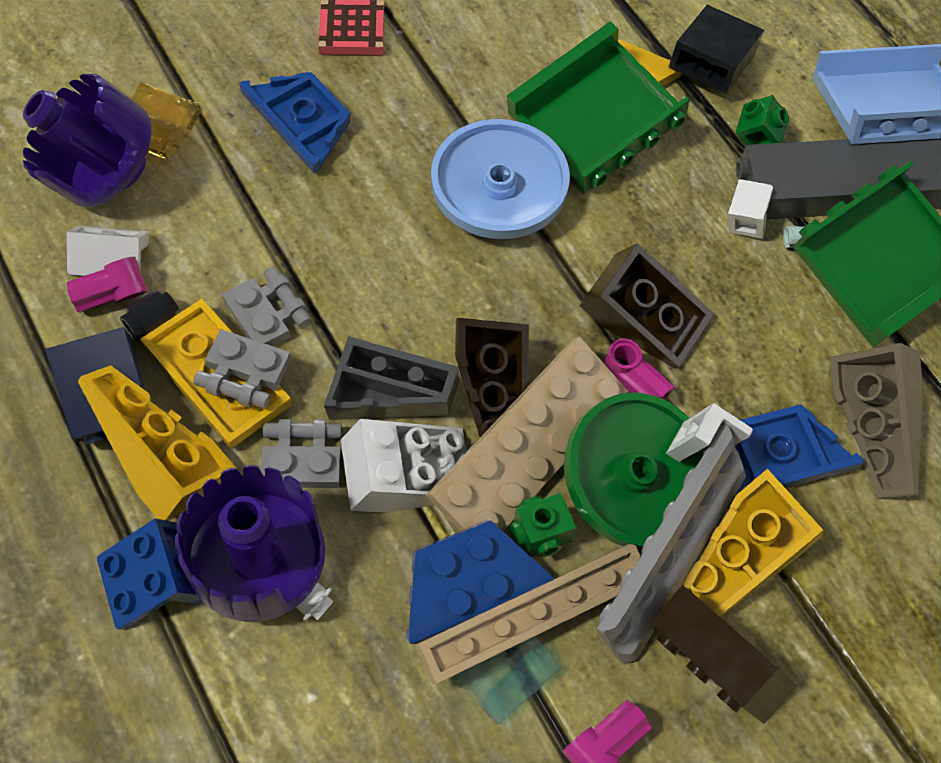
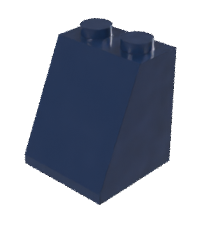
[45,327,146,445]

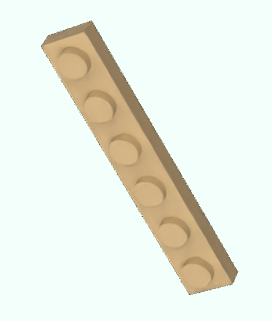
[415,544,641,684]

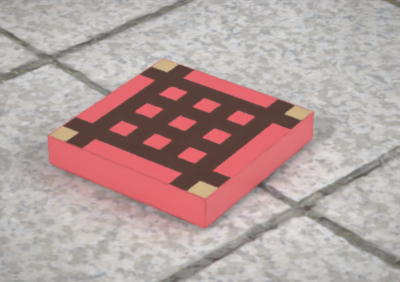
[318,0,384,55]

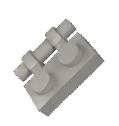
[221,267,312,347]
[193,329,292,409]
[261,419,342,488]

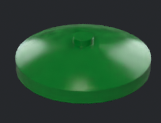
[564,392,704,549]

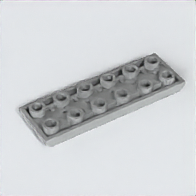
[597,424,746,664]

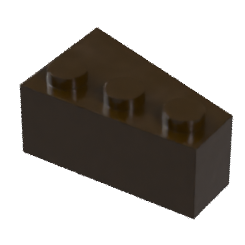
[650,585,797,724]

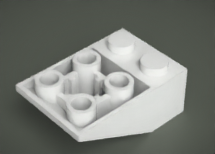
[341,419,467,513]

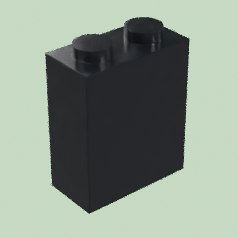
[668,4,764,94]

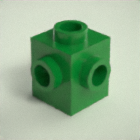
[735,95,789,146]
[510,493,576,557]

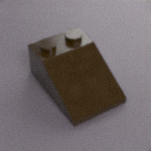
[579,243,714,369]

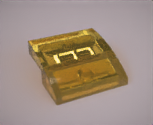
[132,82,202,159]

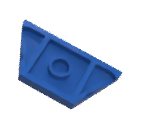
[239,72,351,173]
[731,404,864,503]
[406,520,553,644]

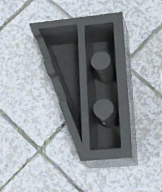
[324,336,459,420]

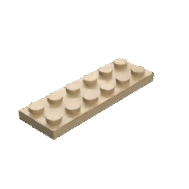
[426,336,628,531]

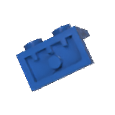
[97,518,202,630]

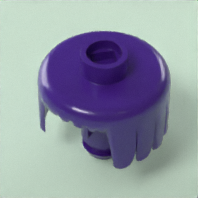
[23,73,152,208]
[175,465,325,622]

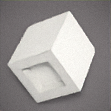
[728,179,773,239]

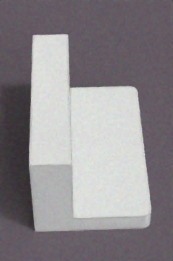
[66,226,149,276]
[666,403,753,462]

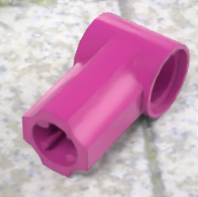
[66,257,148,313]
[604,339,675,400]
[563,700,652,763]

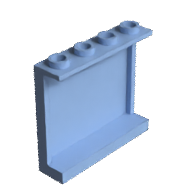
[813,44,941,144]

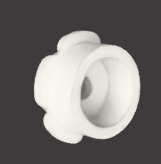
[296,582,333,621]

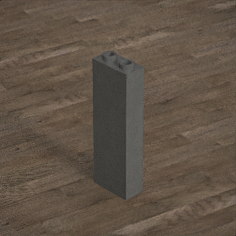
[736,138,941,220]

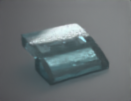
[453,636,561,725]

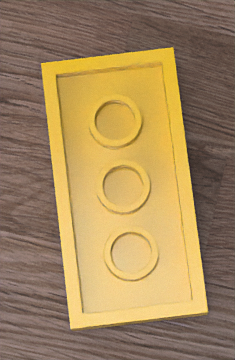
[140,298,292,449]

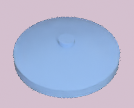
[431,119,570,239]

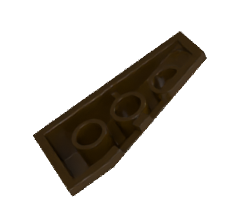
[455,318,529,437]

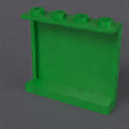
[507,21,690,194]
[793,161,941,347]

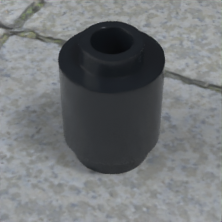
[120,289,179,342]

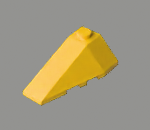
[78,365,237,521]
[679,469,823,617]

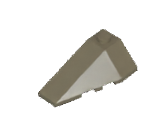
[830,343,923,499]

